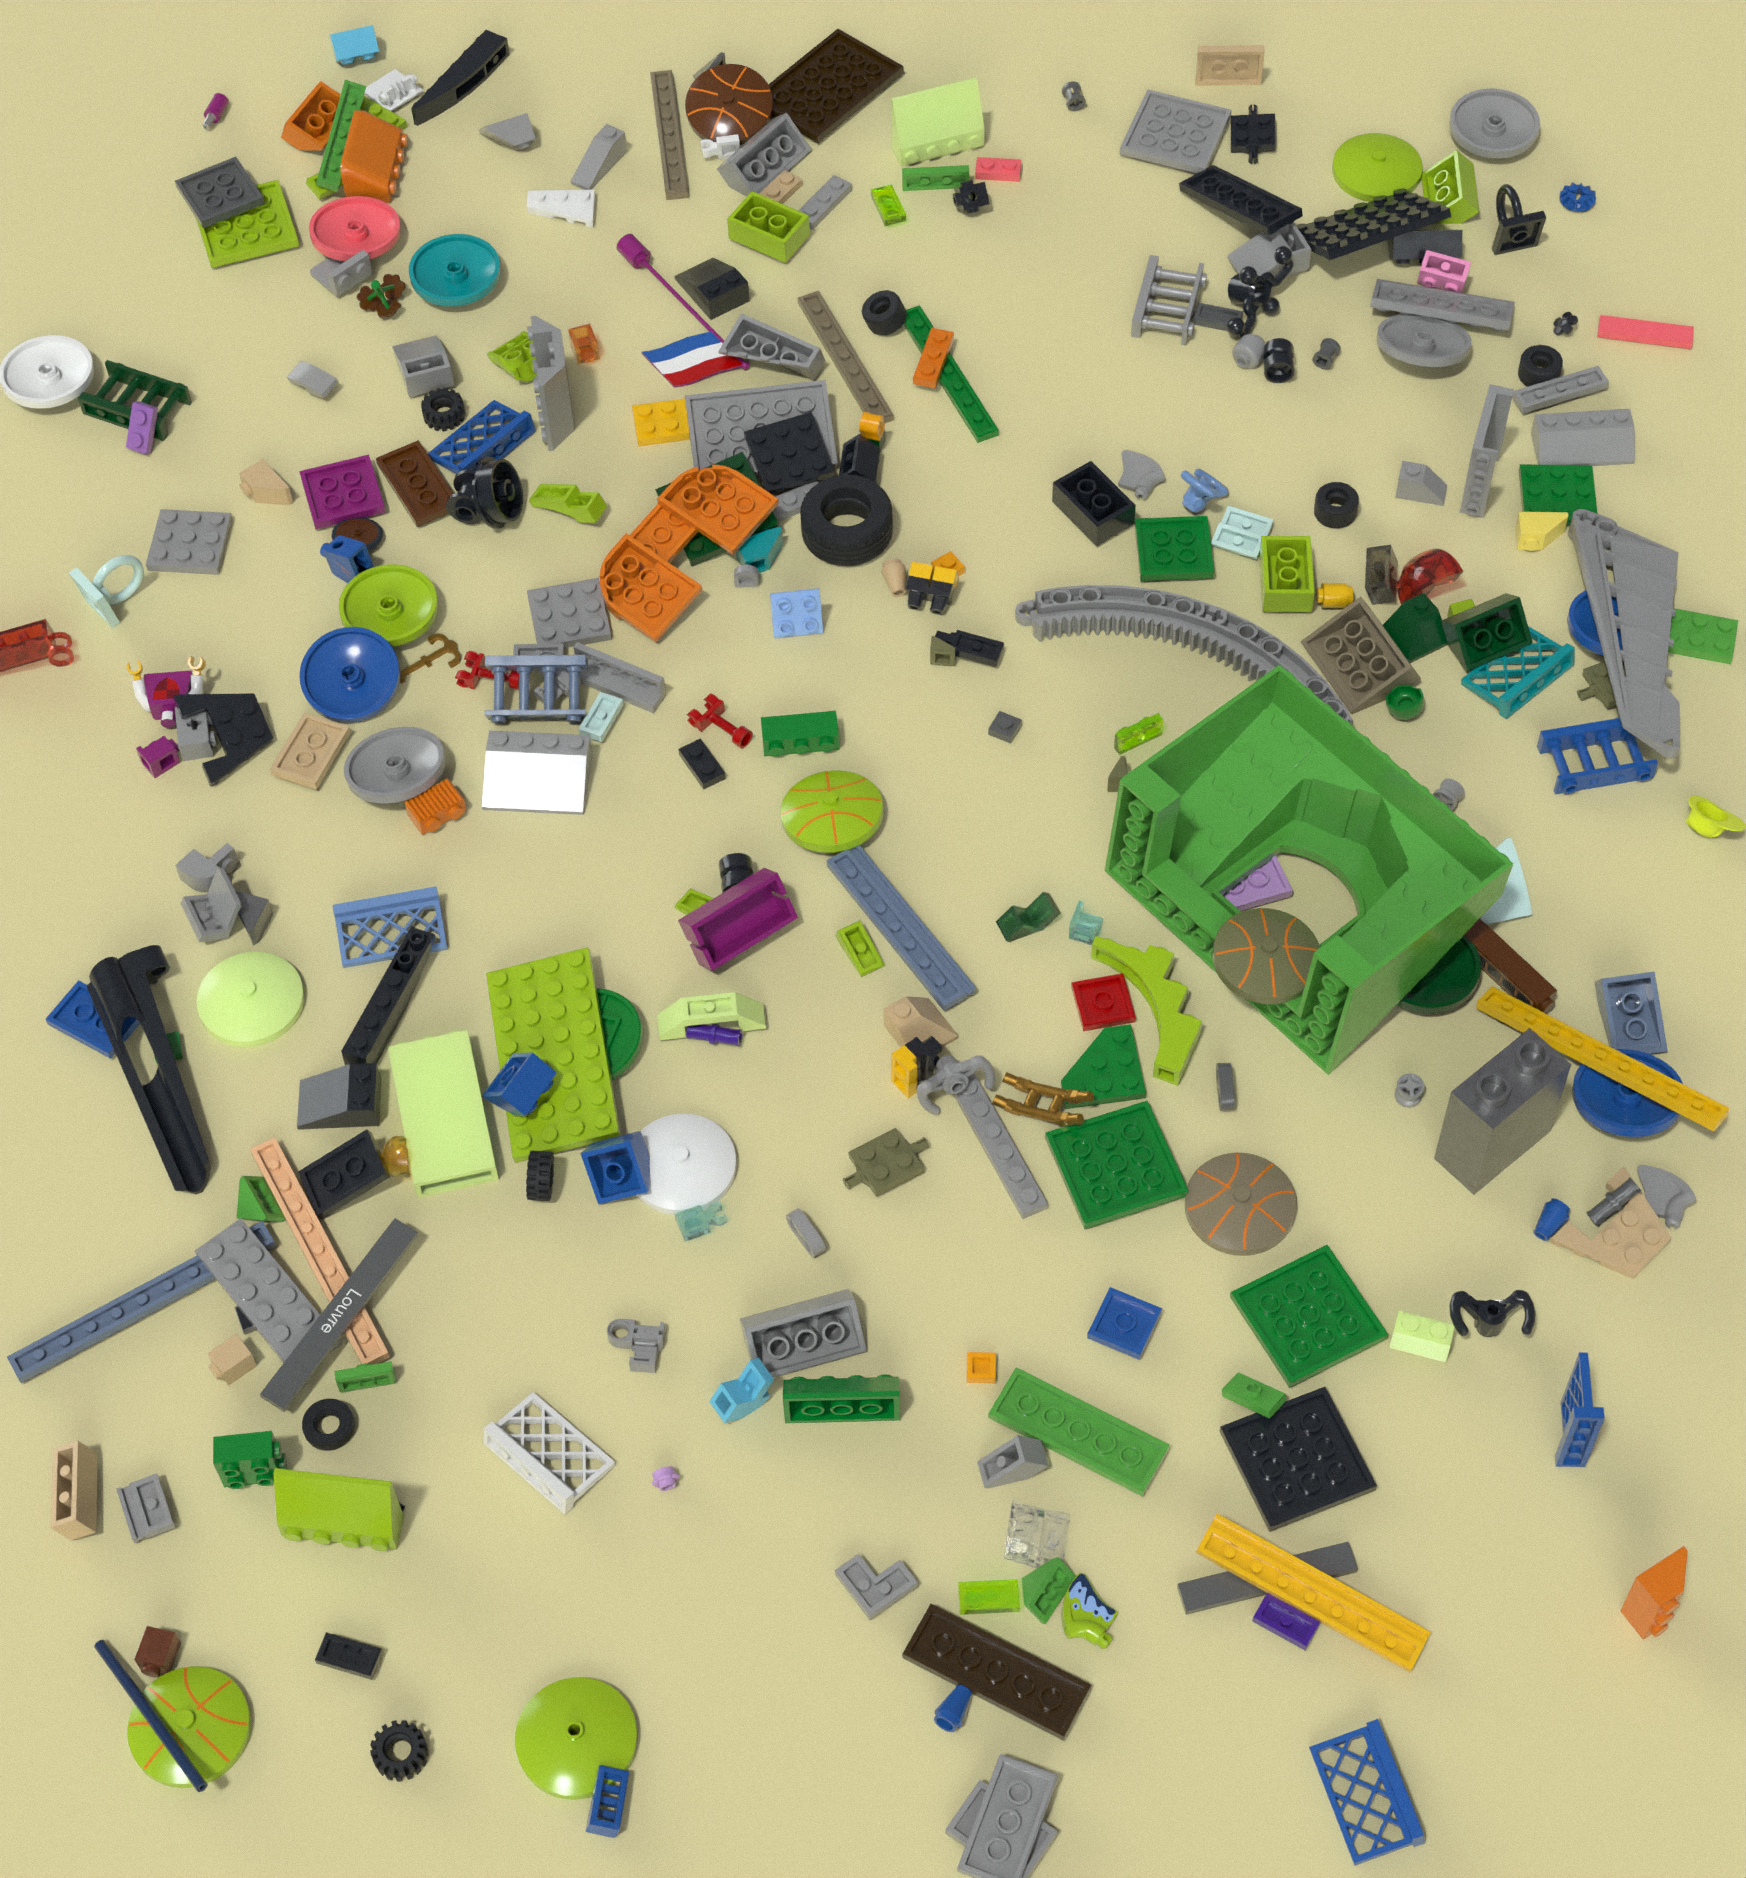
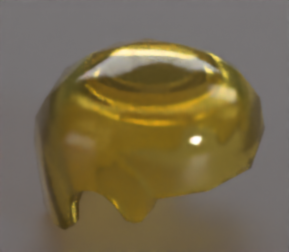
[381,1135,411,1178]

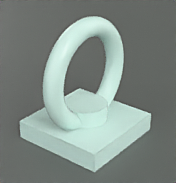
[69,555,144,629]

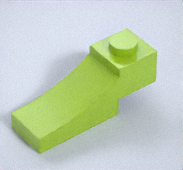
[529,484,607,523]

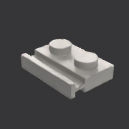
[117,1473,175,1543]

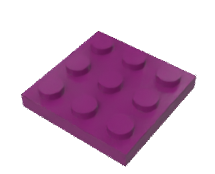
[299,454,386,530]

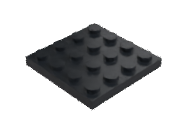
[1219,1387,1377,1532]

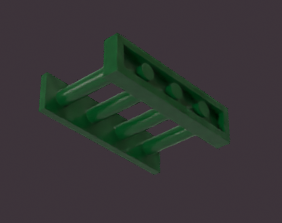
[78,360,192,441]

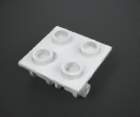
[364,69,423,112]

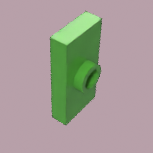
[334,1361,397,1393]
[1221,1372,1286,1419]

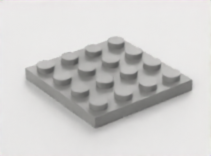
[1120,90,1232,173]

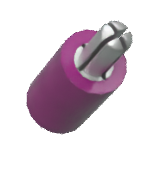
[202,93,229,129]

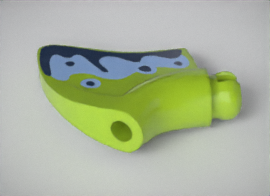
[1061,1573,1118,1649]

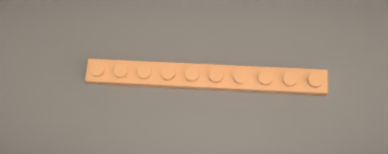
[250,1137,390,1365]

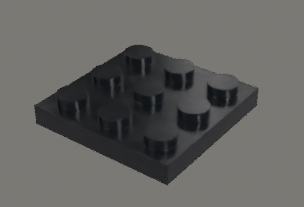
[744,412,834,495]

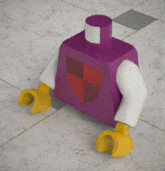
[126,656,206,728]

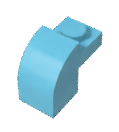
[709,1358,774,1423]

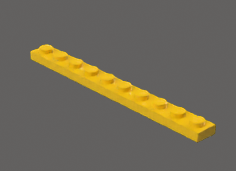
[1476,986,1729,1132]

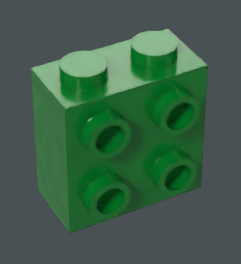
[213,1431,287,1489]

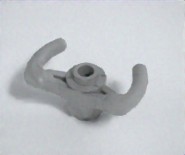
[917,1055,995,1115]

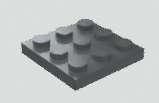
[175,157,265,228]

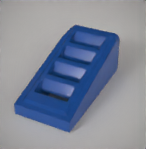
[586,1765,629,1838]

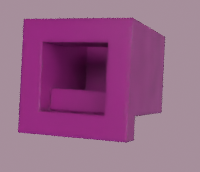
[136,736,180,778]

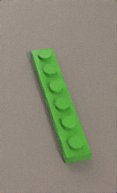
[316,80,366,192]

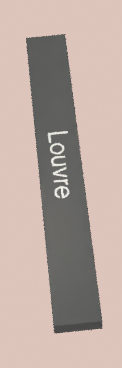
[260,1218,418,1412]

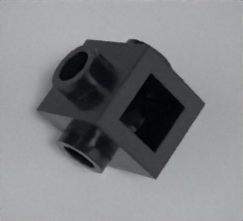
[953,180,990,214]

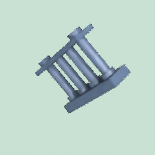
[485,655,588,724]

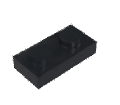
[678,738,726,790]

